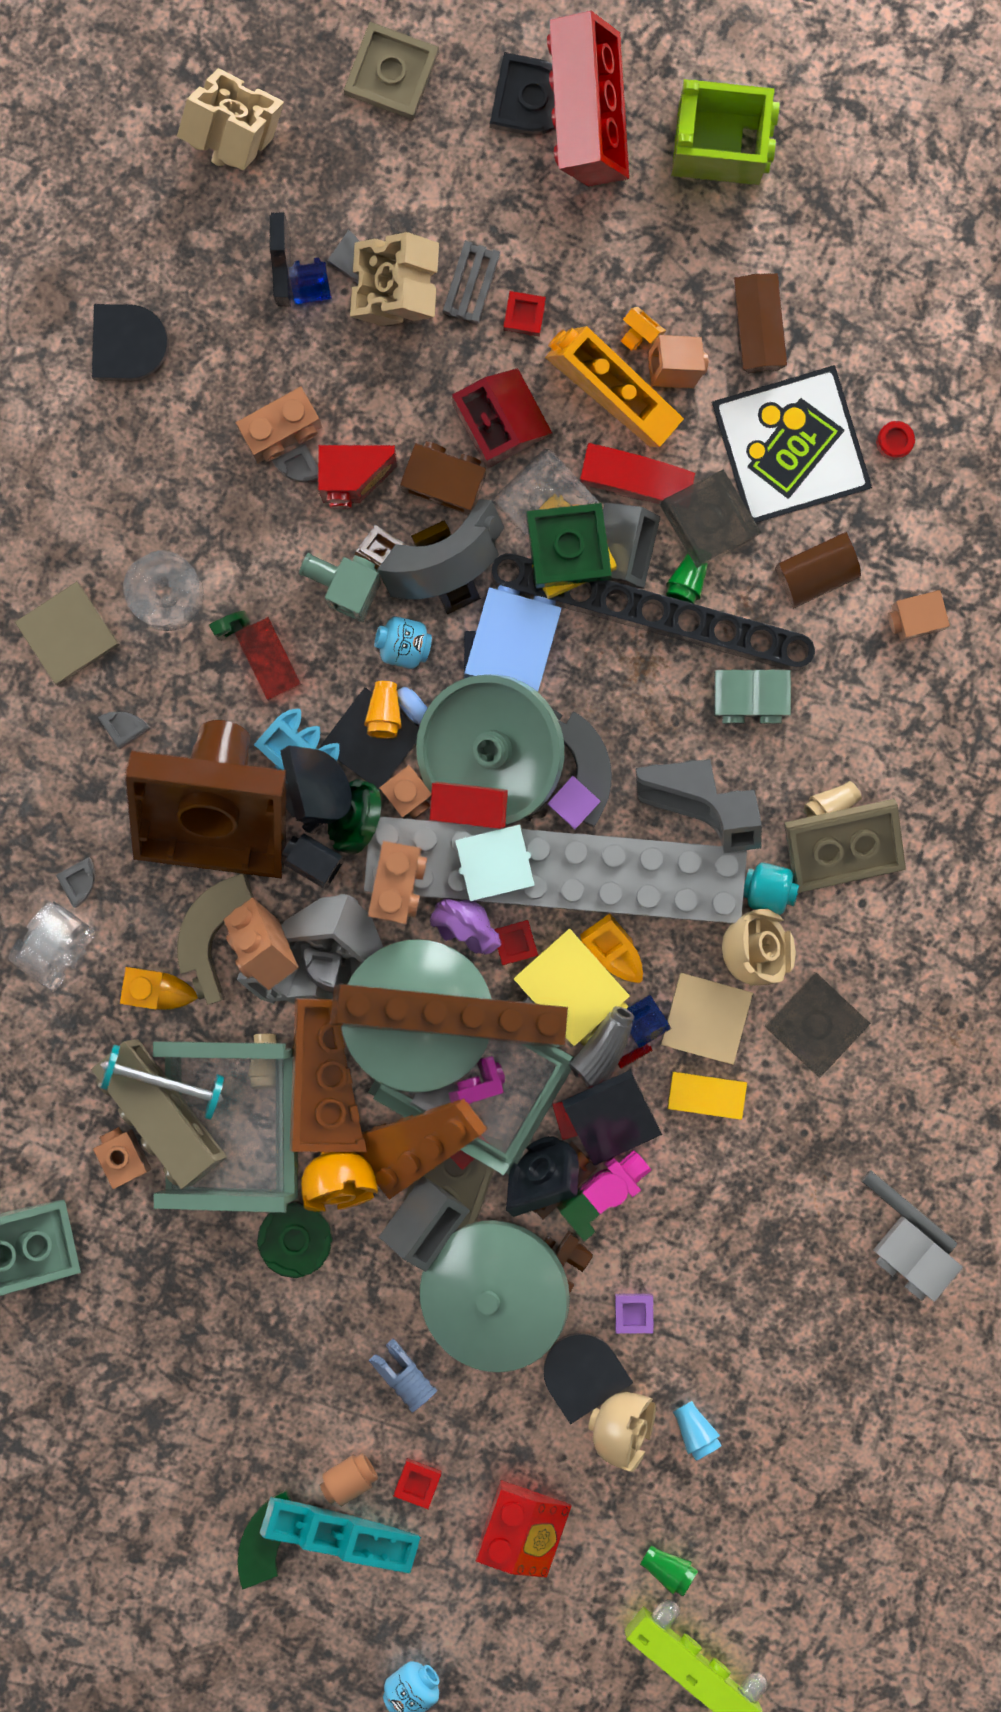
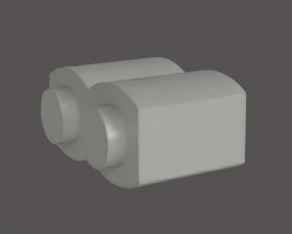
[873,1216,963,1302]

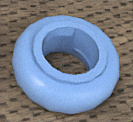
[397,687,427,726]

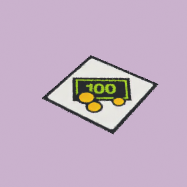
[711,365,873,525]

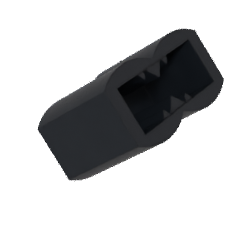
[282,833,345,889]

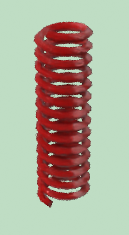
[618,1043,653,1069]

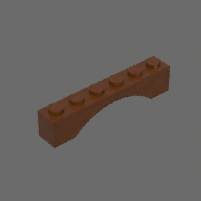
[330,984,568,1048]

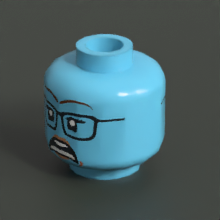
[374,616,432,669]
[383,1661,440,1712]

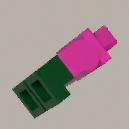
[557,1150,652,1242]

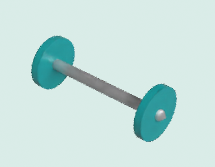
[100,1044,224,1120]

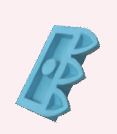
[254,709,340,770]

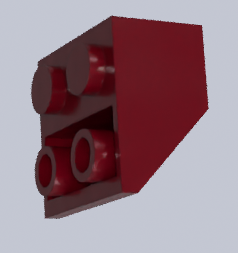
[452,368,553,469]

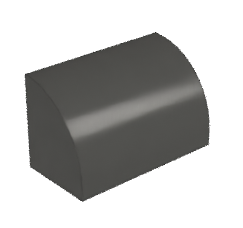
[603,503,661,589]
[379,1176,470,1272]

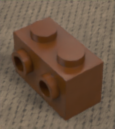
[400,441,486,515]

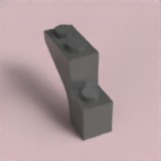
[636,759,762,853]

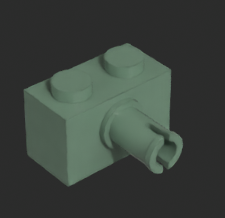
[299,553,381,623]

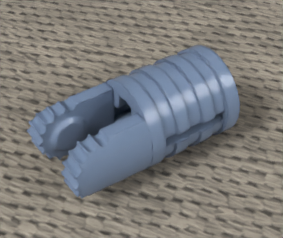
[369,1339,437,1413]

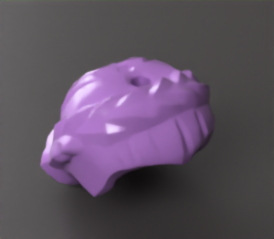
[430,898,501,954]

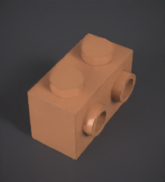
[235,386,322,463]
[368,841,427,924]
[224,897,298,990]

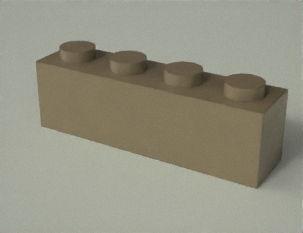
[91,1039,227,1189]

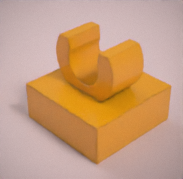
[621,307,666,351]

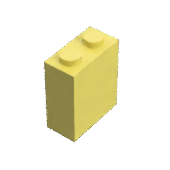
[513,929,630,1046]

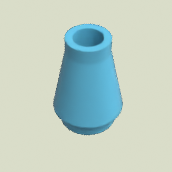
[673,1401,722,1461]

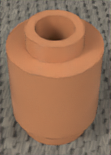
[320,1453,378,1507]

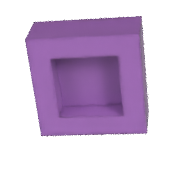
[547,776,601,830]
[615,1294,653,1334]

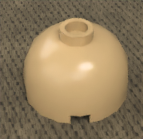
[722,909,796,986]
[588,1392,656,1472]

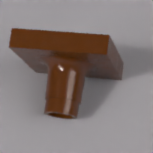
[125,720,286,879]

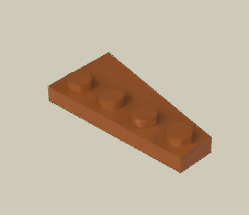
[290,998,367,1152]
[355,1099,487,1200]

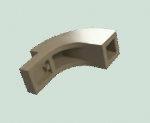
[177,873,254,1005]

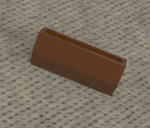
[734,273,787,374]

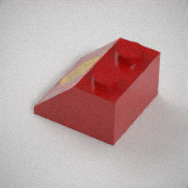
[318,445,398,510]
[476,1480,572,1578]

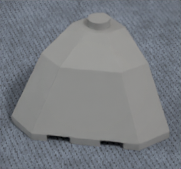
[237,894,383,1004]

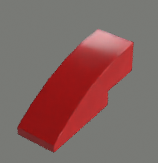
[579,443,695,510]

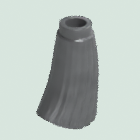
[569,1006,634,1088]

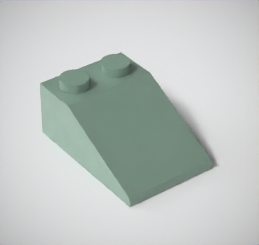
[0,1199,81,1296]

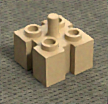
[177,68,284,171]
[350,232,439,326]

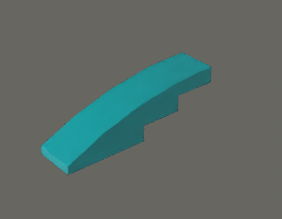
[260,1497,421,1573]

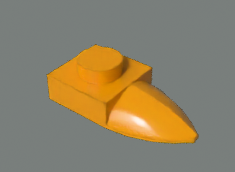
[580,913,643,983]
[120,967,198,1010]

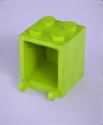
[671,79,780,185]

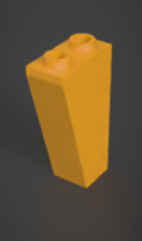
[545,326,684,447]

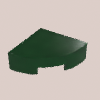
[209,611,251,641]

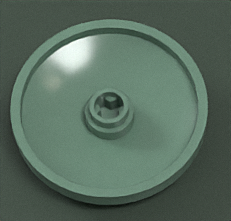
[416,674,564,824]
[341,939,491,1093]
[420,1220,570,1372]

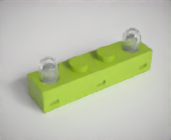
[624,1599,768,1712]

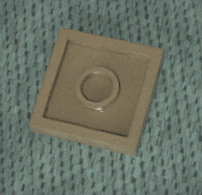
[344,22,439,120]
[15,581,120,686]

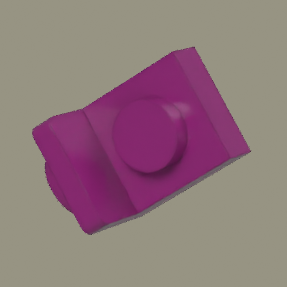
[448,1056,505,1104]

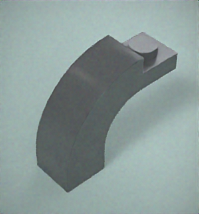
[377,499,504,599]
[552,709,612,828]

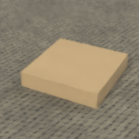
[660,973,753,1065]

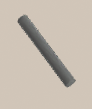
[861,1170,957,1254]

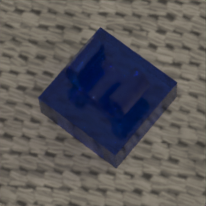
[288,257,332,304]
[627,995,671,1048]

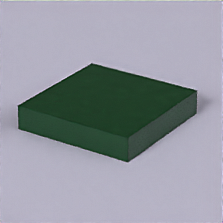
[526,503,612,588]

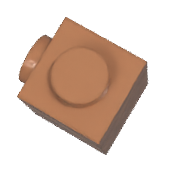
[648,335,709,389]
[888,590,950,642]
[379,765,431,819]
[93,1127,151,1189]

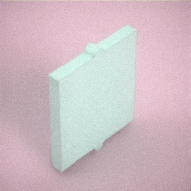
[455,825,535,901]

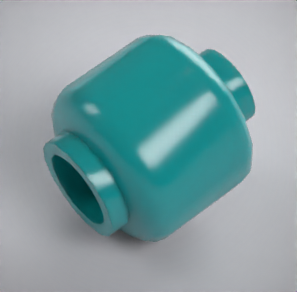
[743,862,800,915]

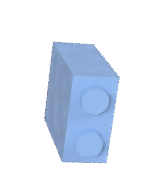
[464,585,562,692]

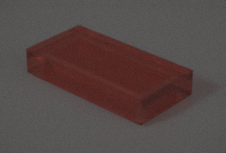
[235,617,301,701]

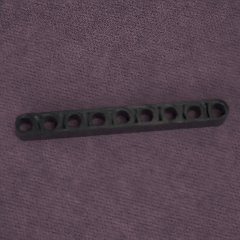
[492,553,815,671]

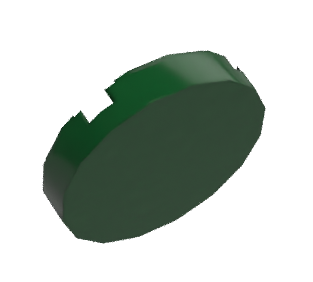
[328,779,381,855]
[257,1202,333,1278]

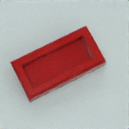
[430,782,508,829]

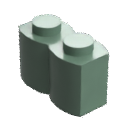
[714,670,791,724]

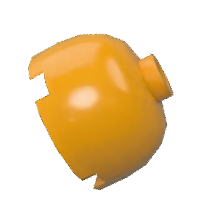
[301,1152,378,1212]

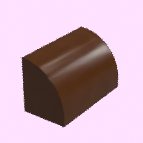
[775,532,861,609]

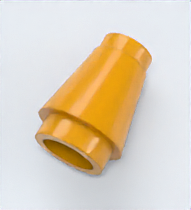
[364,681,402,739]

